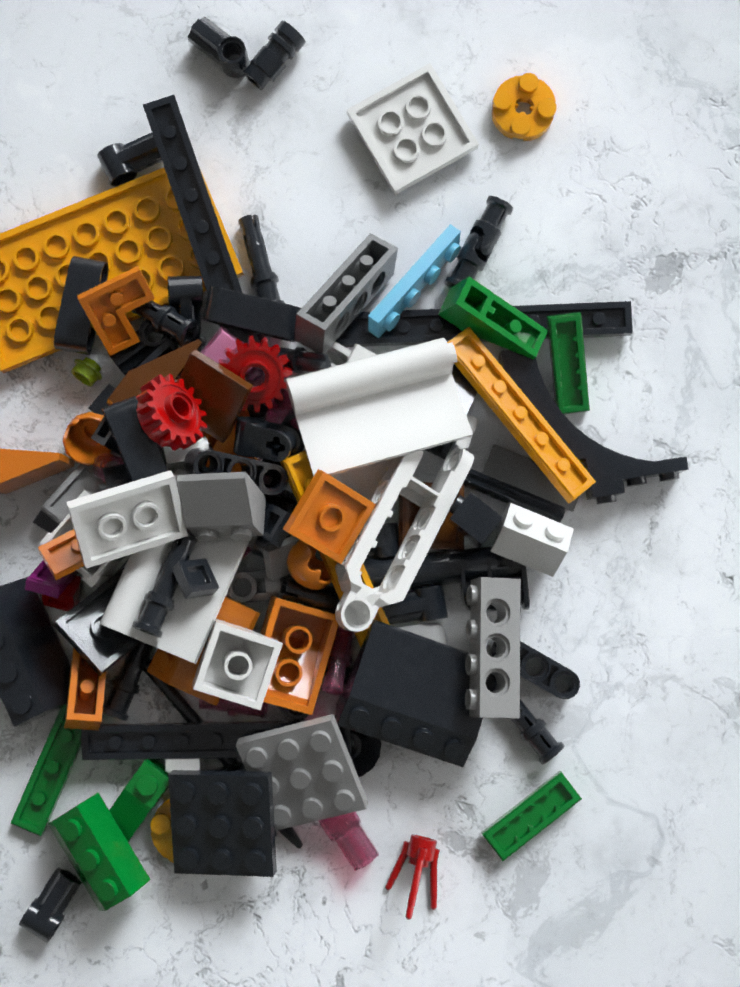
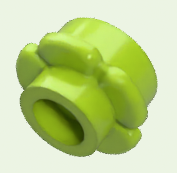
[71,357,102,387]

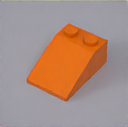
[0,448,75,494]
[260,596,338,715]

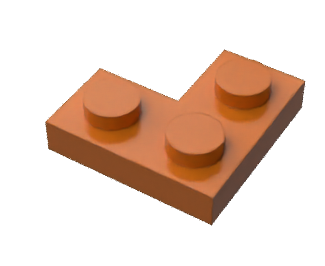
[77,266,155,356]

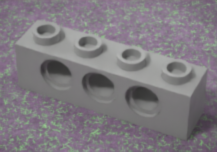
[465,577,521,718]

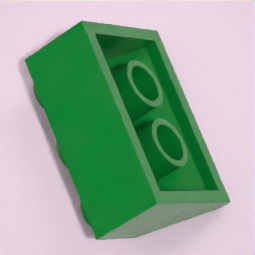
[48,792,151,911]

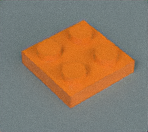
[283,469,376,564]

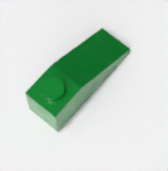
[438,276,548,359]
[109,759,169,843]

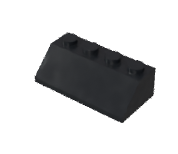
[0,577,71,727]

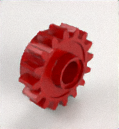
[218,336,292,412]
[136,374,207,451]

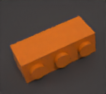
[64,648,106,731]

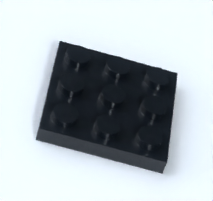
[168,770,277,877]

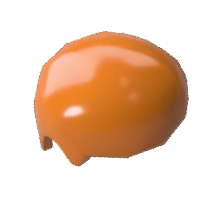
[63,412,111,466]
[287,540,331,590]

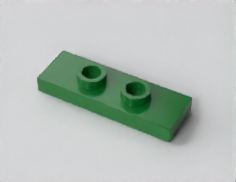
[546,312,590,414]
[481,771,582,861]

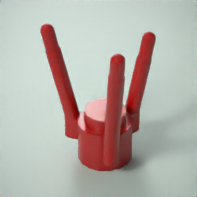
[385,834,440,920]

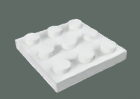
[347,63,479,195]

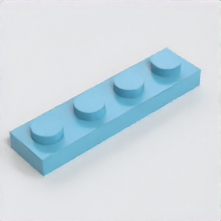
[368,224,461,338]

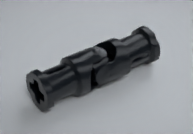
[445,196,513,288]

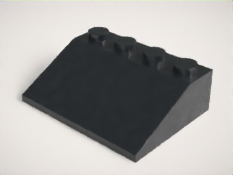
[336,619,495,767]

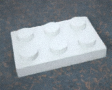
[66,470,188,569]

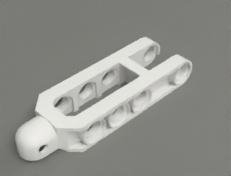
[335,446,474,632]

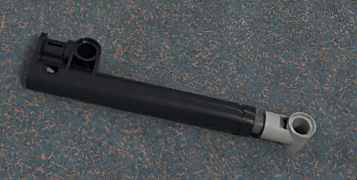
[228,547,530,612]

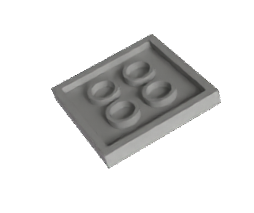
[236,714,368,831]

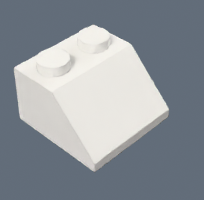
[491,502,574,577]
[192,619,283,710]

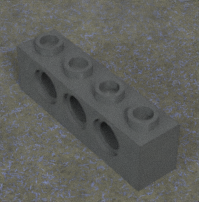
[294,233,398,354]

